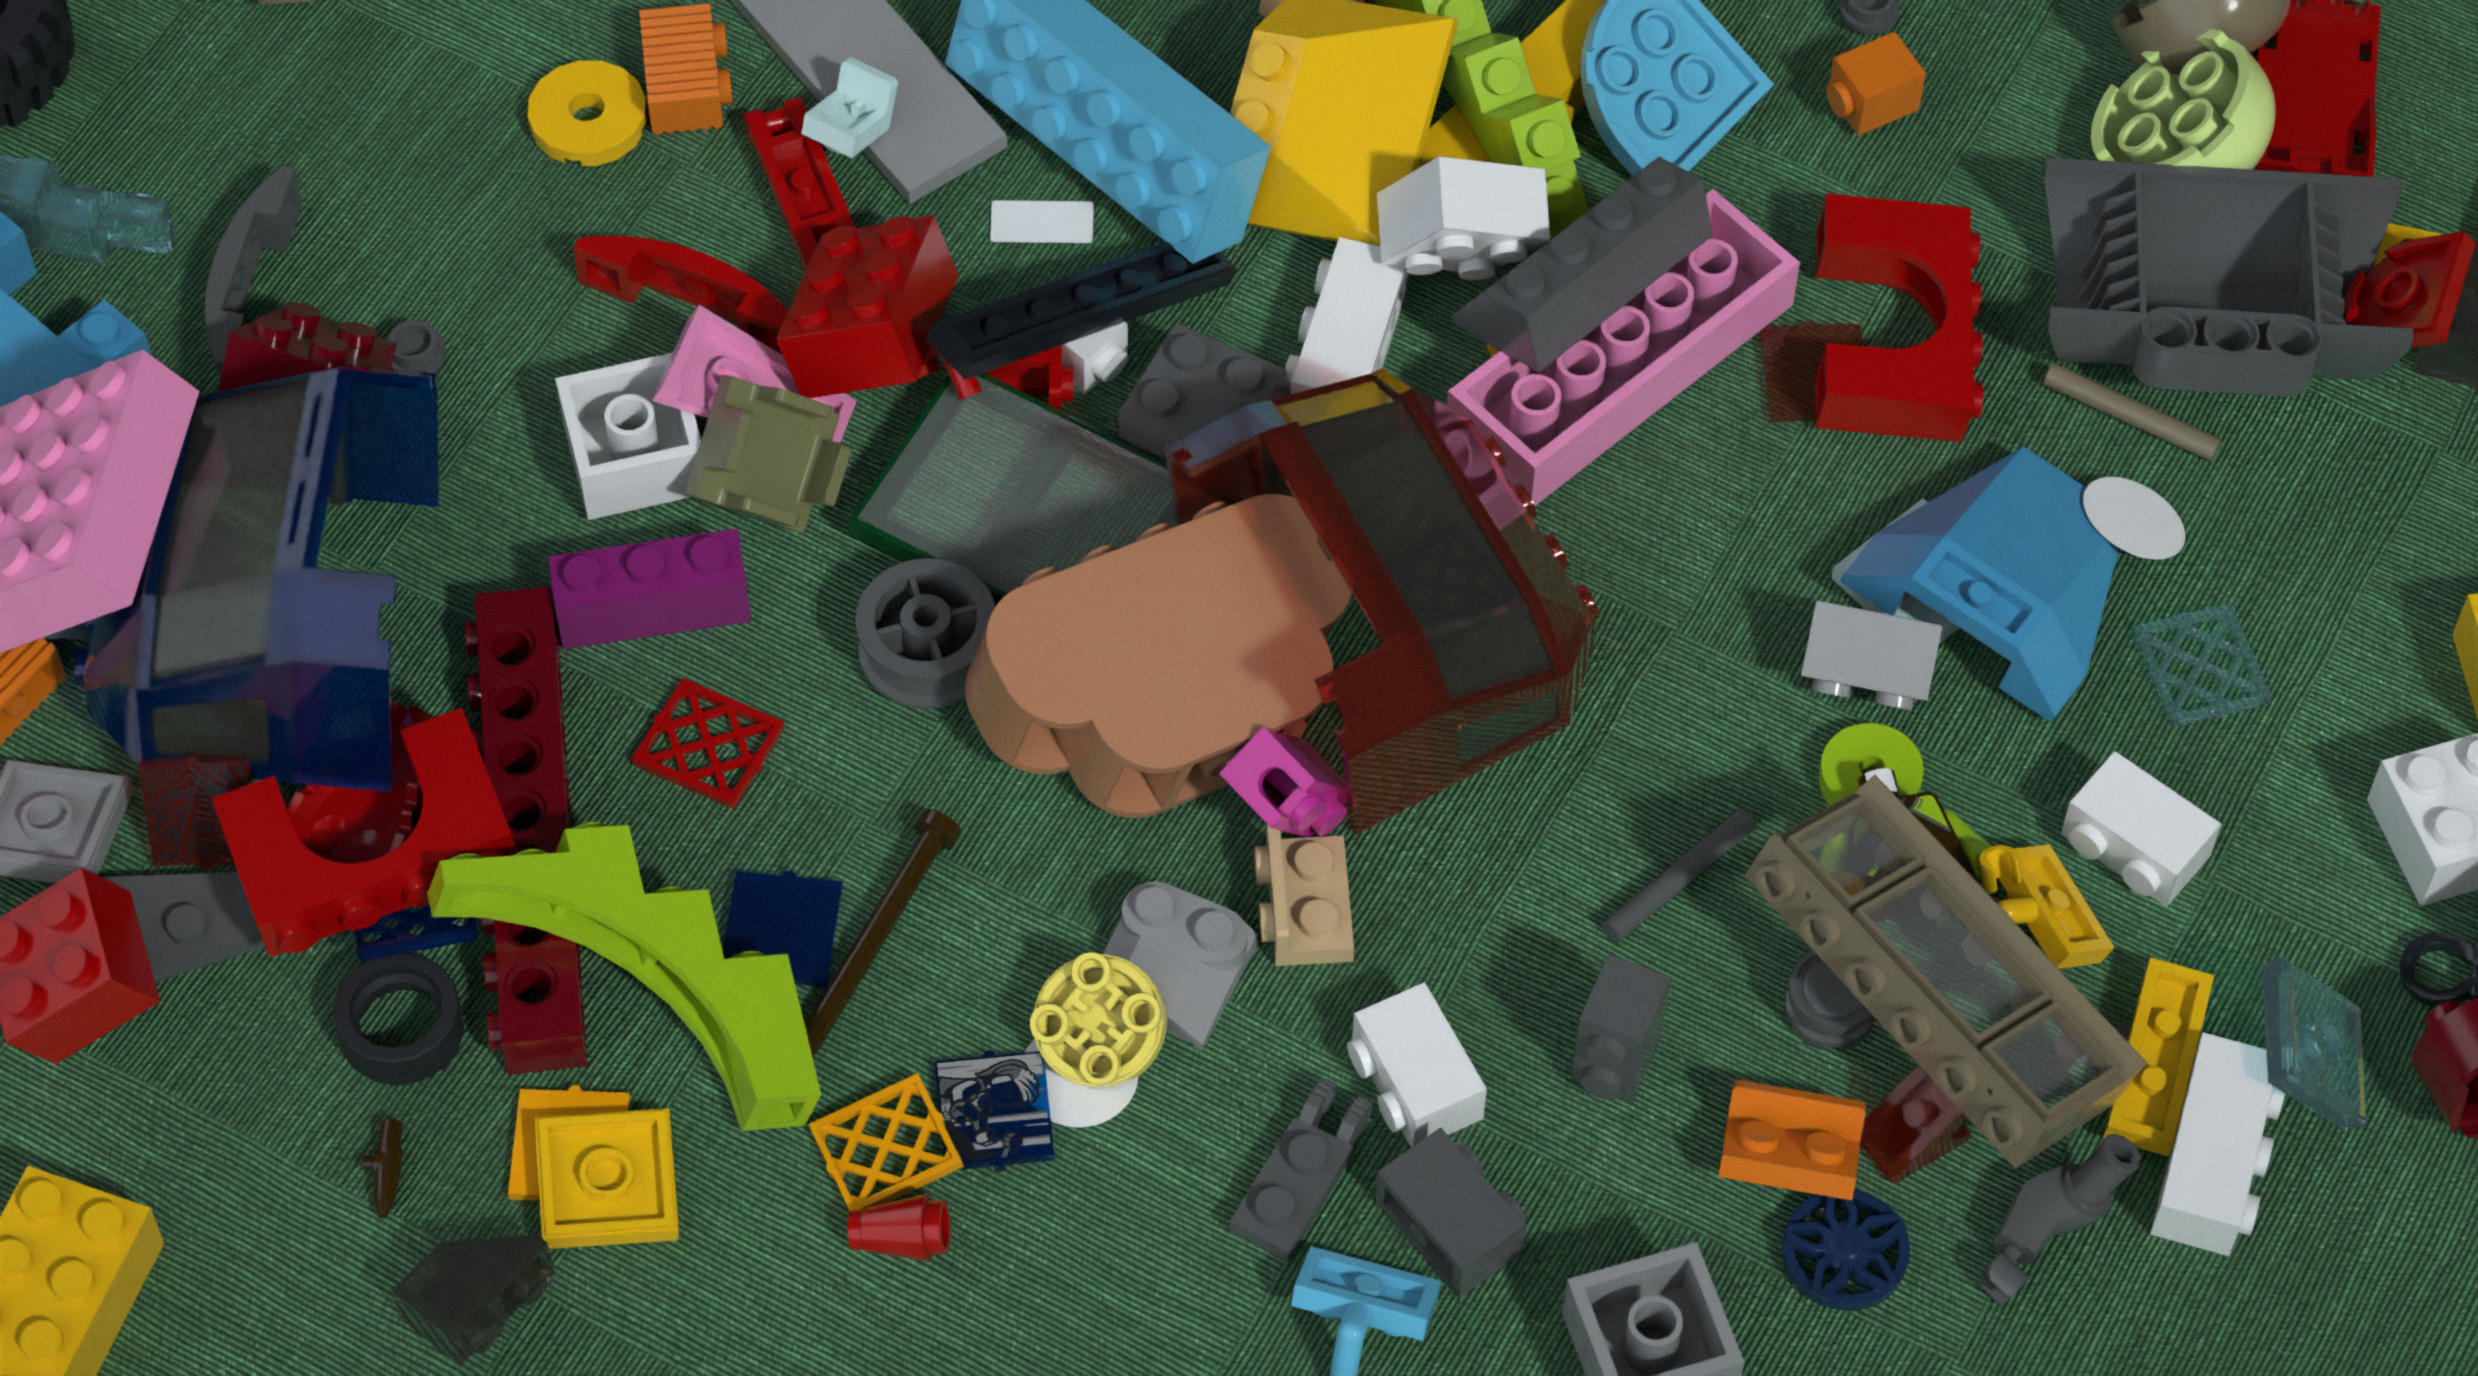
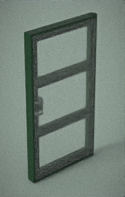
[849,373,1243,607]

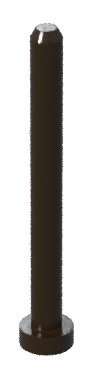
[804,809,962,1056]

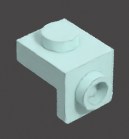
[801,57,898,158]

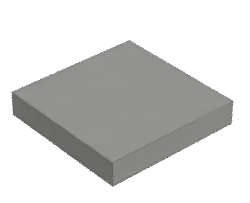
[0,759,134,883]

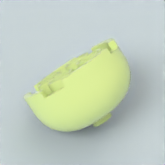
[2091,29,2276,170]

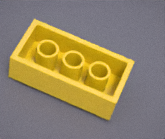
[0,1165,164,1376]

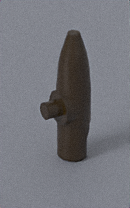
[362,1119,403,1219]

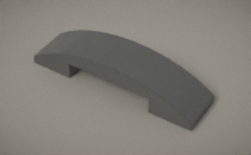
[205,166,303,382]

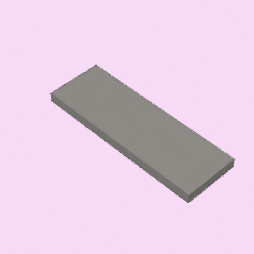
[730,0,1008,204]

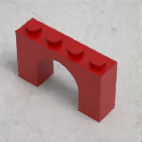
[1815,193,1984,442]
[211,708,517,958]

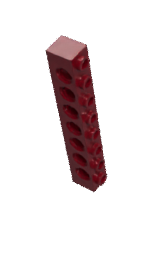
[465,587,588,1075]

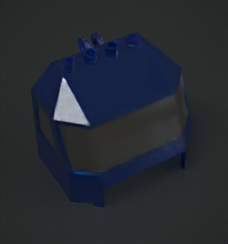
[75,364,440,792]

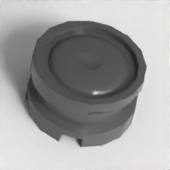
[1785,950,1876,1051]

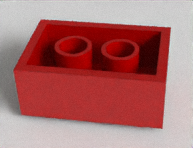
[776,215,958,398]

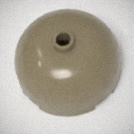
[2108,0,2291,75]

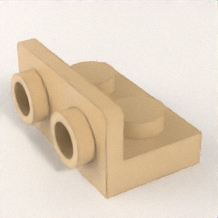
[1254,824,1354,966]

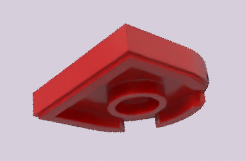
[2343,231,2476,348]

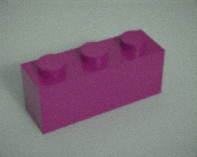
[548,529,751,650]

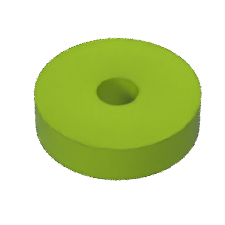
[1818,723,1924,806]

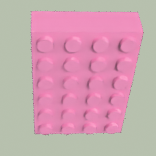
[0,349,200,653]

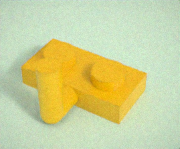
[1960,844,2115,969]

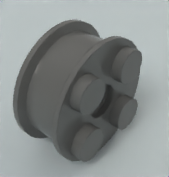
[855,558,995,709]

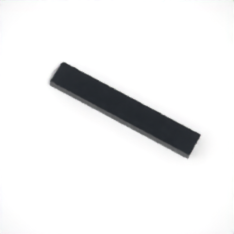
[926,242,1237,380]

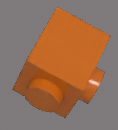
[1826,31,1926,136]

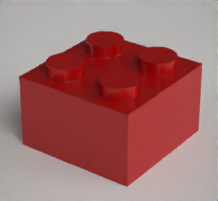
[0,867,160,1064]

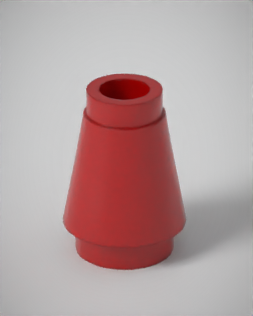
[848,1194,950,1262]

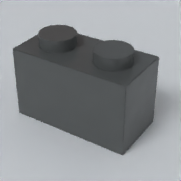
[1571,954,1671,1104]
[1375,1127,1526,1298]

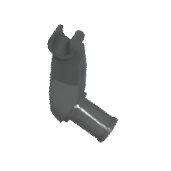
[1979,1134,2141,1305]

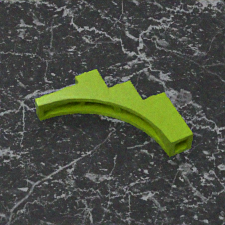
[1375,0,1589,253]
[427,822,821,1131]

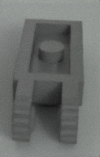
[1229,1078,1374,1262]

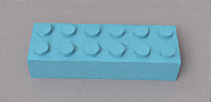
[945,0,1271,264]

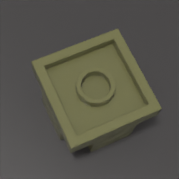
[684,375,852,534]

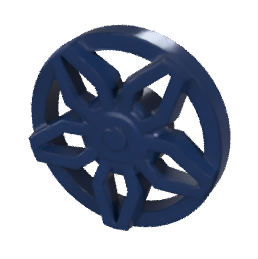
[1781,1190,1910,1311]

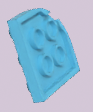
[1581,0,1774,176]

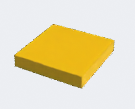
[534,1108,679,1249]

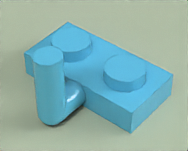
[1291,1246,1441,1376]

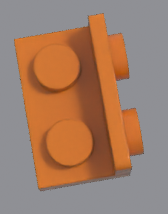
[1718,1080,1866,1201]

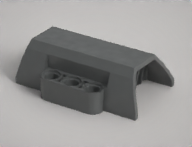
[2044,157,2413,397]

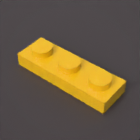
[2103,957,2215,1156]

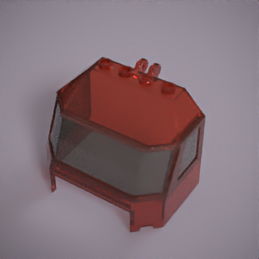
[1164,368,1599,834]

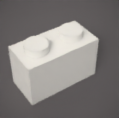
[2061,751,2221,907]
[1347,982,1487,1147]

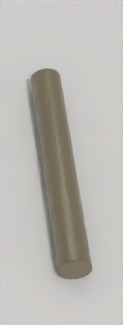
[2043,363,2222,462]

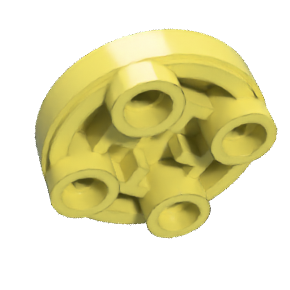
[1030,952,1167,1089]

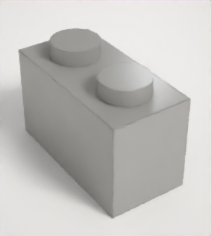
[1801,600,1943,710]

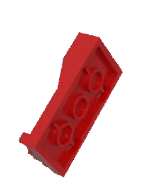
[2253,0,2381,177]

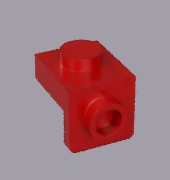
[987,345,1074,413]

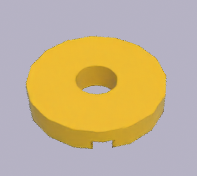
[527,60,648,166]

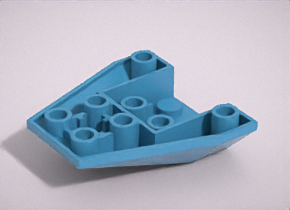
[1840,446,2119,723]

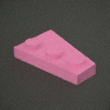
[651,305,857,443]

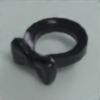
[2399,932,2478,1007]

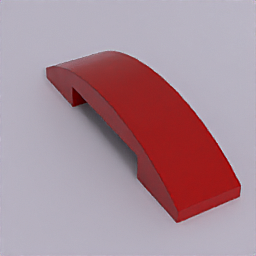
[573,236,788,355]

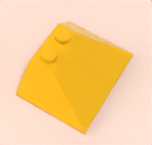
[1230,0,1458,246]

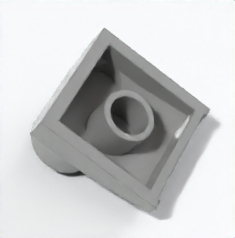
[1103,881,1258,1051]

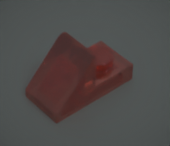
[1860,1065,1972,1183]

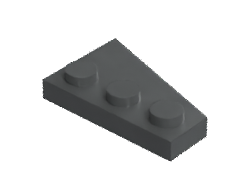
[102,872,265,982]

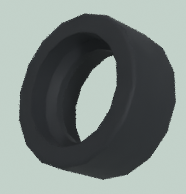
[333,952,465,1086]

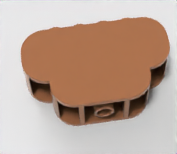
[965,494,1354,818]

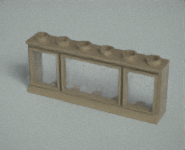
[1744,774,2147,1169]

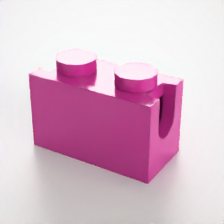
[1219,726,1357,837]

